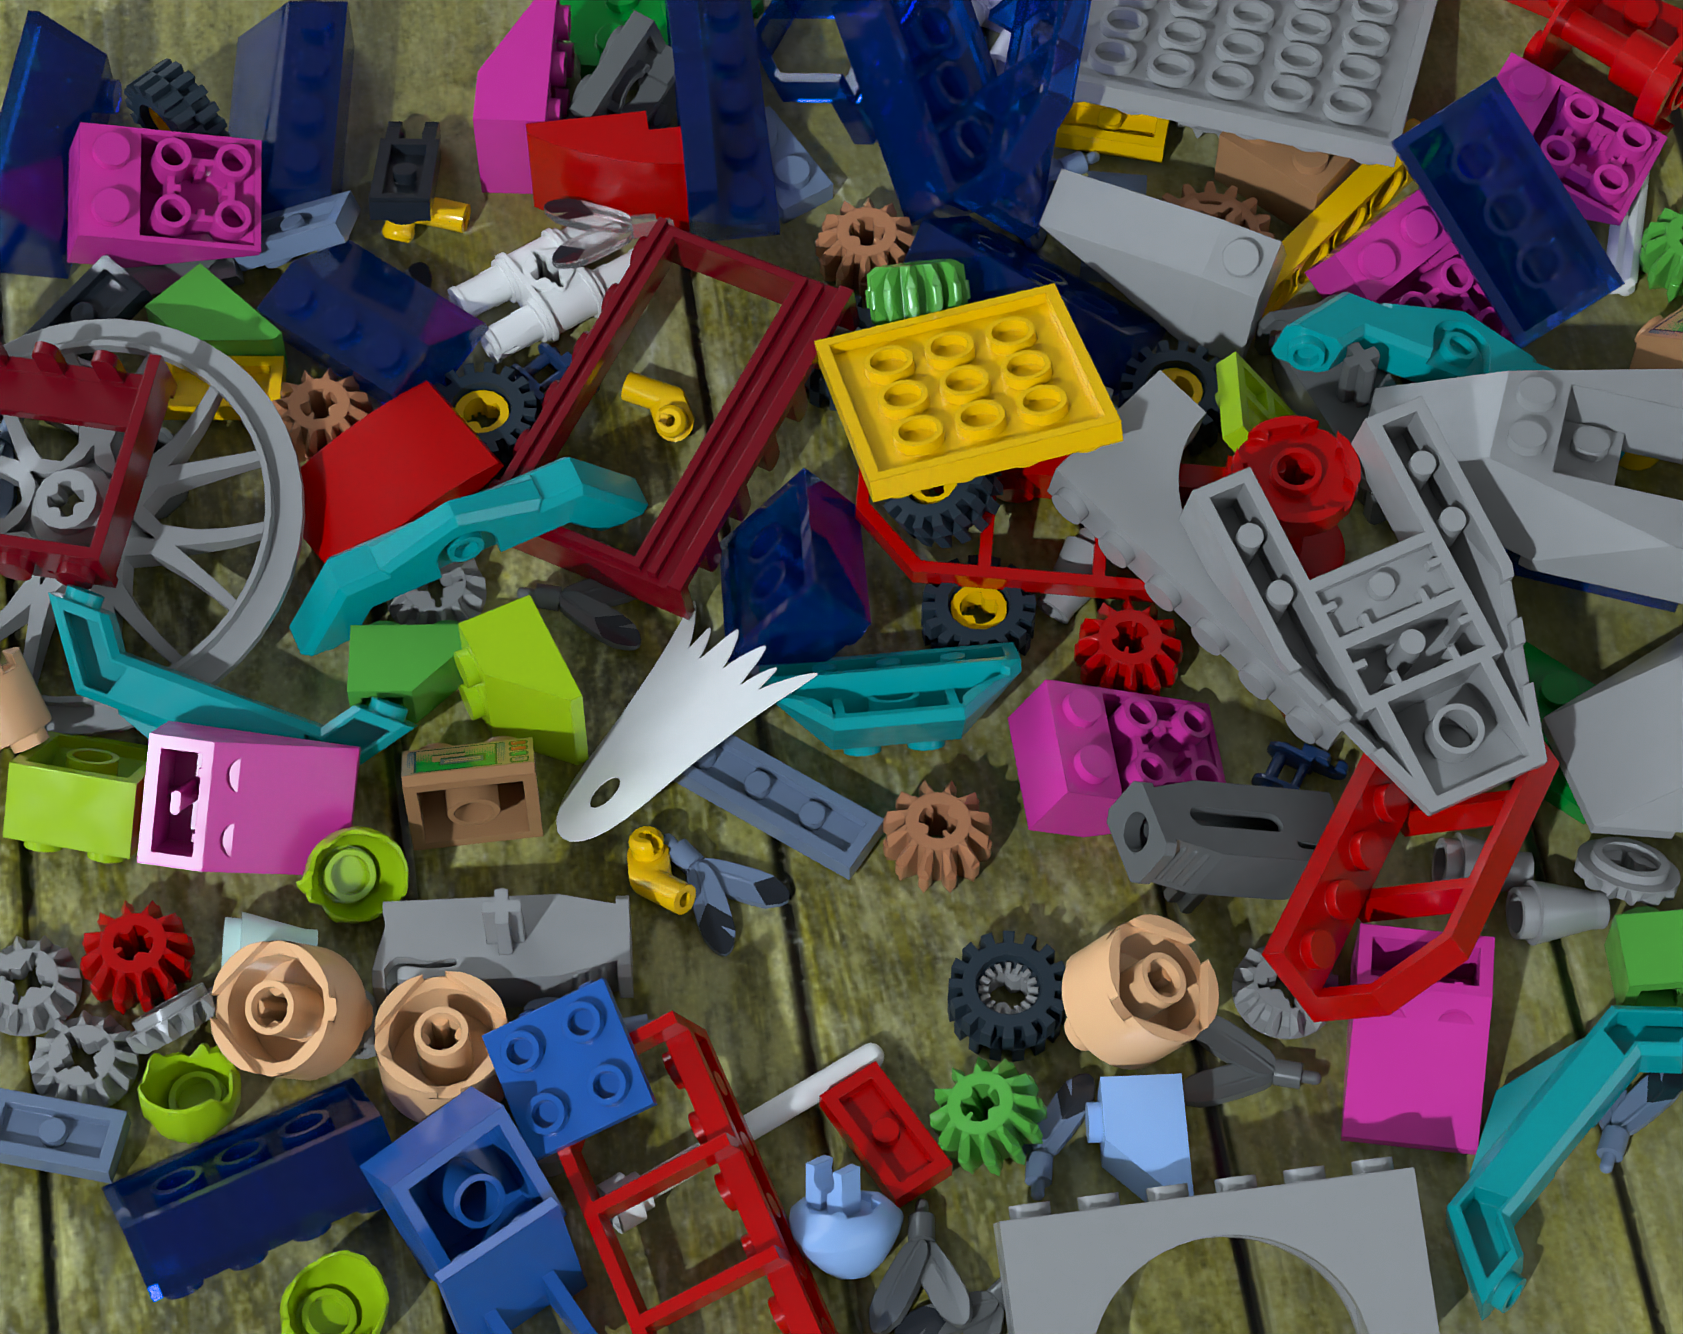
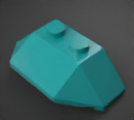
[758,642,1022,756]

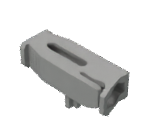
[372,888,634,1009]

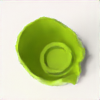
[296,826,409,924]
[137,1043,241,1144]
[279,1250,390,1334]

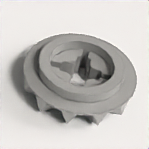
[386,558,487,625]
[1574,837,1681,907]
[0,935,82,1037]
[1232,945,1338,1039]
[125,982,217,1054]
[29,1009,139,1108]

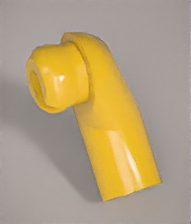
[382,197,471,243]
[621,371,695,442]
[627,826,696,915]

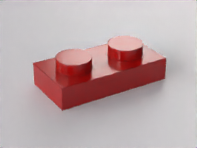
[819,1061,953,1208]

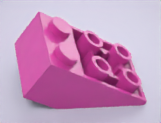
[473,0,575,194]
[1443,52,1668,226]
[67,122,262,268]
[1304,189,1525,383]
[1007,679,1226,837]
[137,721,361,875]
[1341,923,1495,1155]

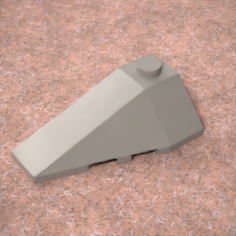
[1039,169,1287,360]

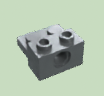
[566,10,698,130]

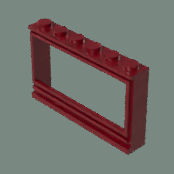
[487,216,860,620]
[0,341,178,590]

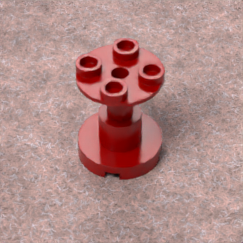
[1522,0,1683,135]
[1230,415,1361,580]

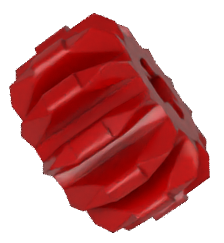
[1074,597,1183,696]
[80,900,195,1015]

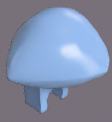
[789,1155,904,1280]

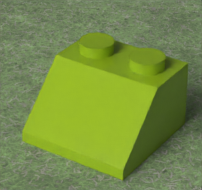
[454,595,589,765]
[3,731,148,863]

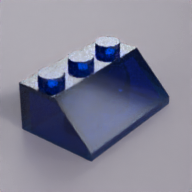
[256,240,489,404]
[720,467,872,666]

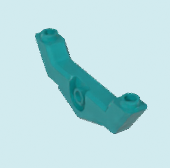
[1271,292,1625,461]
[289,457,649,656]
[48,584,419,766]
[1446,1005,1683,1321]

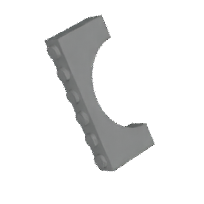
[1047,370,1345,752]
[993,1156,1440,1334]

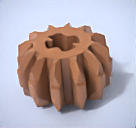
[815,197,918,302]
[272,368,373,463]
[883,780,992,893]

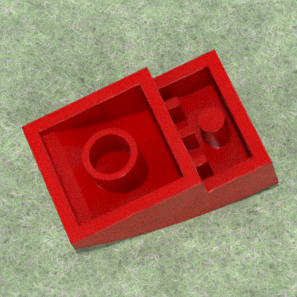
[526,111,718,236]
[300,381,504,564]

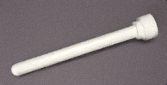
[596,1043,884,1234]

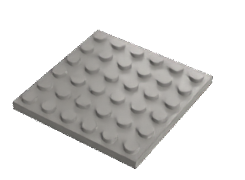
[1040,0,1438,167]

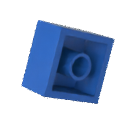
[359,1086,567,1283]

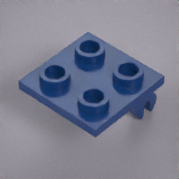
[482,978,658,1162]
[434,1197,598,1334]

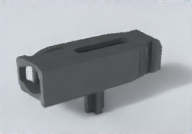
[1254,294,1397,525]
[1107,780,1335,914]

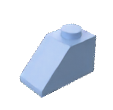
[1085,1073,1194,1202]

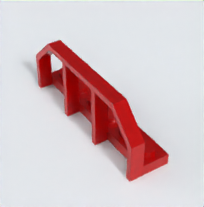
[855,454,1233,603]
[1262,741,1560,1022]
[557,1010,838,1334]

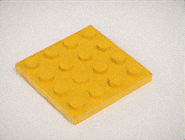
[814,283,1123,502]

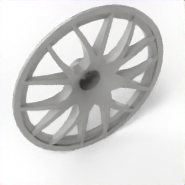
[0,319,305,736]

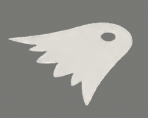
[556,601,818,842]

